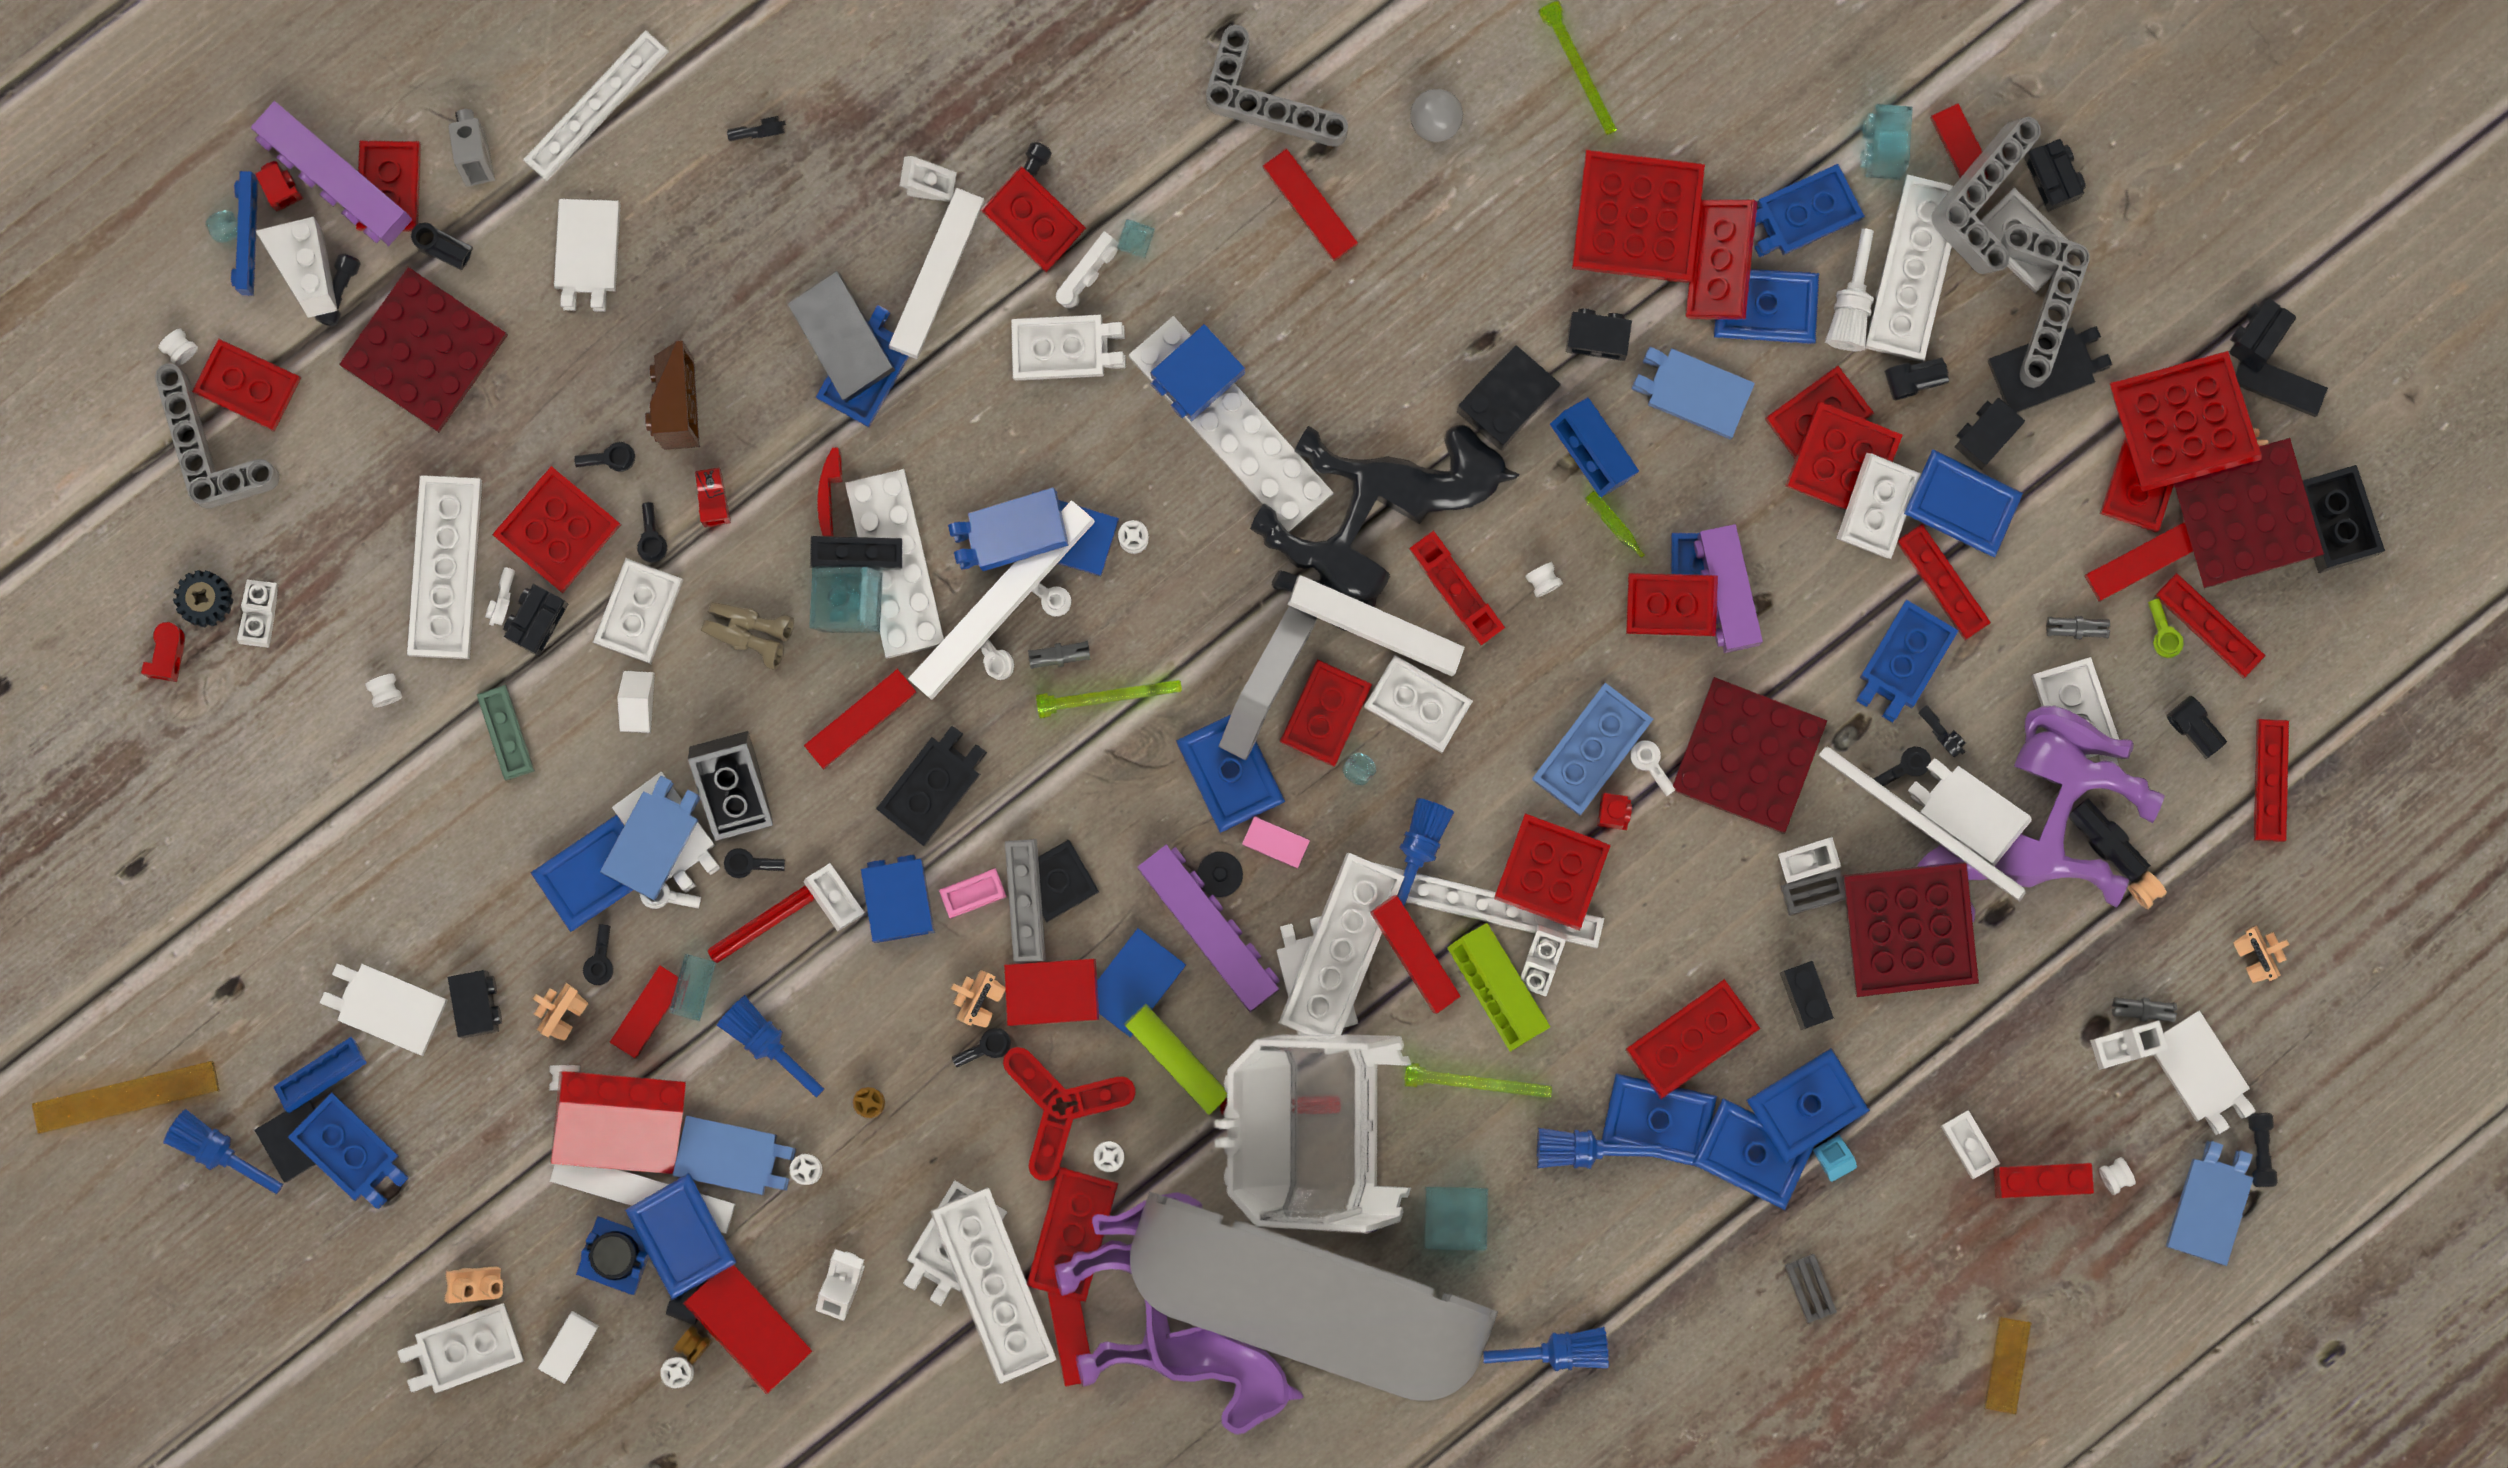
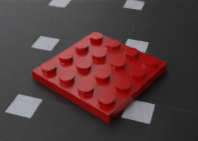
[1572,150,1705,283]
[2110,351,2262,492]

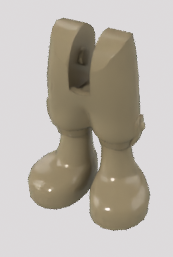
[701,602,794,670]

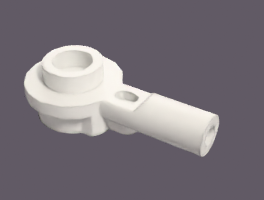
[485,567,515,626]
[1031,583,1071,617]
[980,639,1014,680]
[1630,741,1675,797]
[640,883,701,909]

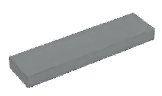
[1005,839,1046,963]

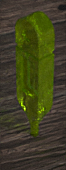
[1585,491,1645,558]

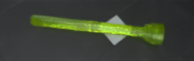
[1538,1,1617,135]
[1036,680,1182,719]
[1404,1063,1552,1098]

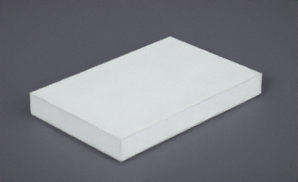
[1981,188,2074,293]
[1836,453,1921,559]
[593,558,683,664]
[1364,655,1473,753]

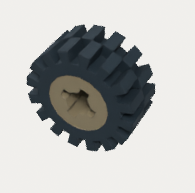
[173,570,233,627]

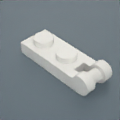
[1056,231,1119,309]

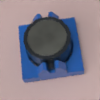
[576,1216,649,1295]

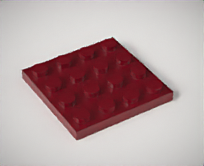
[339,267,508,432]
[2174,438,2324,589]
[1673,677,1828,834]
[1843,861,1979,997]

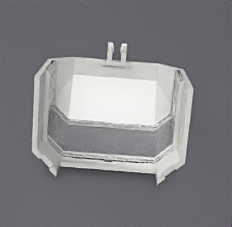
[1215,1035,1412,1233]

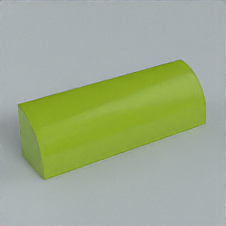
[1447,923,1550,1052]
[1123,1004,1227,1115]

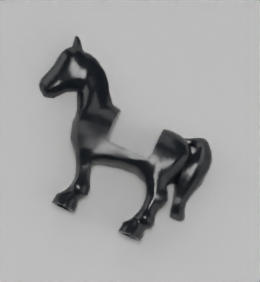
[1250,425,1520,631]

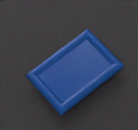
[1714,269,1819,344]
[1904,449,2023,558]
[1176,714,1285,833]
[530,815,633,932]
[1747,1048,1870,1164]
[1602,1074,1717,1167]
[1693,1098,1814,1210]
[625,1173,737,1300]

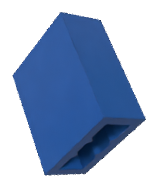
[1150,324,1245,422]
[861,855,935,943]

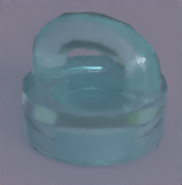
[205,210,238,242]
[1343,753,1376,785]

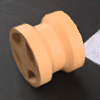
[2128,871,2167,909]

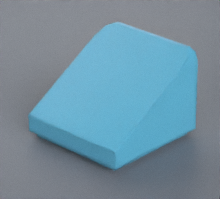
[1813,1135,1857,1182]

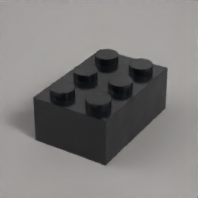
[2303,465,2385,573]

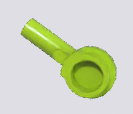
[2148,599,2184,658]

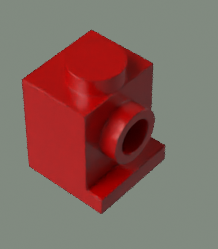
[255,161,304,212]
[1597,793,1632,831]

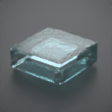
[1117,219,1155,258]

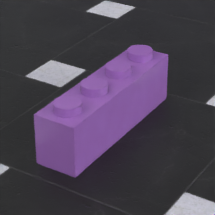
[1694,524,1763,653]

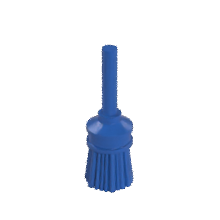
[1397,798,1454,906]
[717,995,824,1098]
[163,1109,283,1195]
[1537,1128,1661,1169]
[1483,1327,1609,1372]

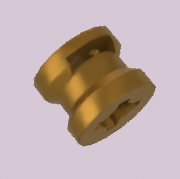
[853,1087,885,1118]
[673,1325,712,1365]

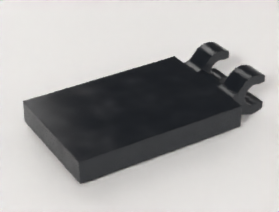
[1987,326,2113,413]
[876,726,987,846]

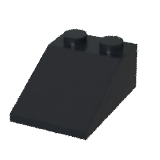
[1457,345,1561,451]
[688,731,773,841]

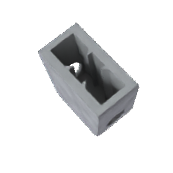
[448,109,495,187]

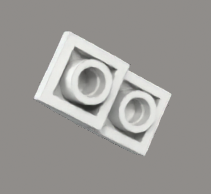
[237,579,278,648]
[1520,925,1567,996]
[538,1311,598,1384]

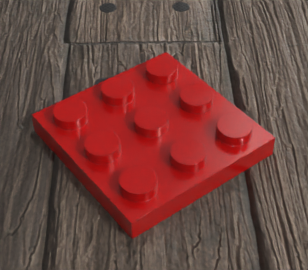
[1785,402,1903,511]
[492,466,621,594]
[1494,813,1611,931]

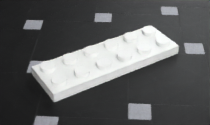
[1865,174,1954,362]
[845,469,944,659]
[407,476,482,659]
[1279,853,1404,1035]
[930,1188,1057,1384]

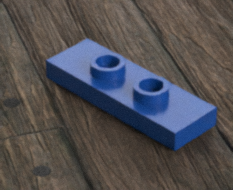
[273,1037,367,1113]

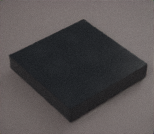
[1038,840,1100,923]
[254,1100,316,1183]

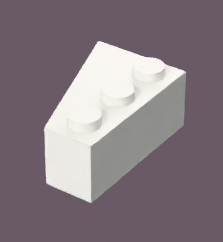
[256,217,337,318]

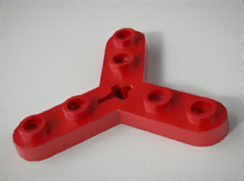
[1003,1047,1136,1181]

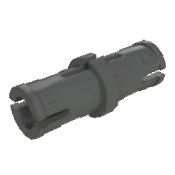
[2046,616,2110,639]
[1028,641,1091,669]
[2112,997,2177,1022]

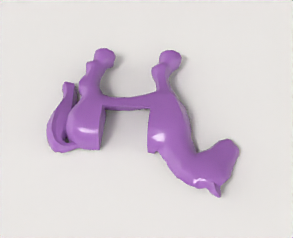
[1917,705,2164,922]
[1055,1192,1303,1434]

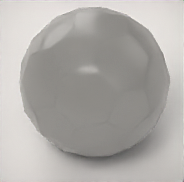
[1410,89,1463,142]

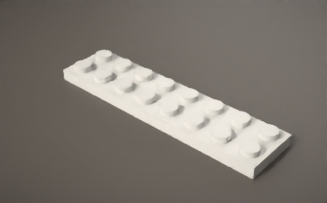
[1129,316,1333,533]

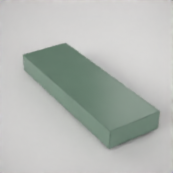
[477,685,535,781]

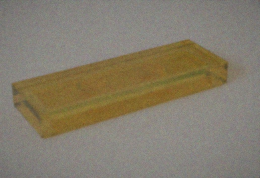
[1984,1317,2031,1414]

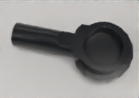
[727,116,786,141]
[574,442,636,472]
[637,502,668,563]
[1918,705,1966,758]
[1873,746,1931,787]
[724,848,785,879]
[583,924,614,985]
[952,1028,1011,1068]

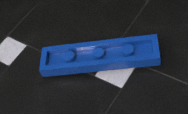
[231,171,258,296]

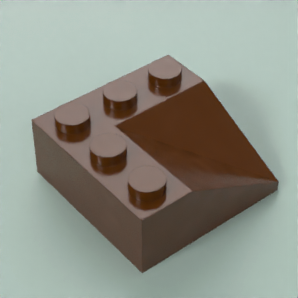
[645,341,700,450]

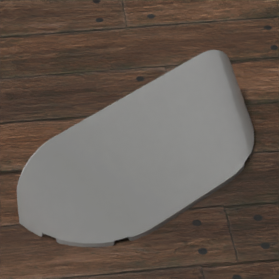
[1130,1192,1498,1401]

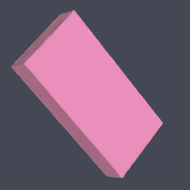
[1242,816,1310,869]
[939,868,1007,919]

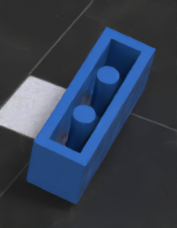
[1550,397,1639,498]

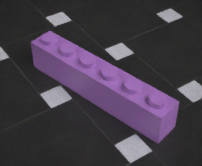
[250,101,412,246]
[1138,845,1280,1013]

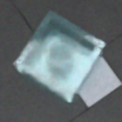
[1860,104,1913,180]
[809,567,883,633]
[1424,1187,1488,1251]

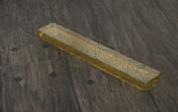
[32,1061,220,1134]

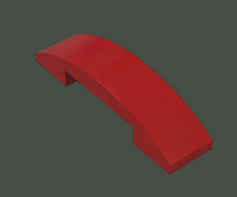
[817,447,848,572]
[1409,530,1505,646]

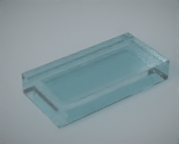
[669,954,716,1021]

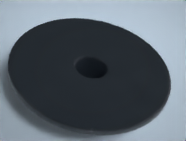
[1197,852,1243,897]

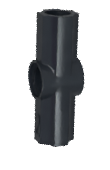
[2069,798,2151,883]

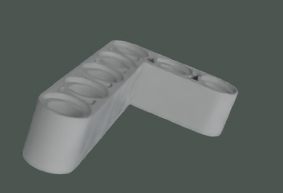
[1206,25,1348,147]
[1931,117,2041,274]
[2001,224,2090,388]
[155,363,280,509]
[1219,606,1317,760]

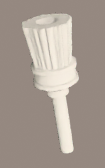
[1825,229,1874,352]

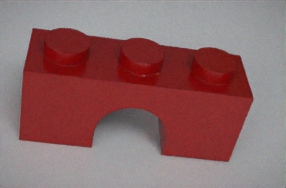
[1993,1163,2094,1199]

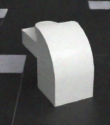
[2090,1021,2168,1070]
[815,1249,865,1321]

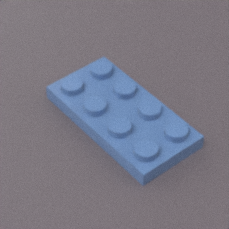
[1531,683,1653,816]

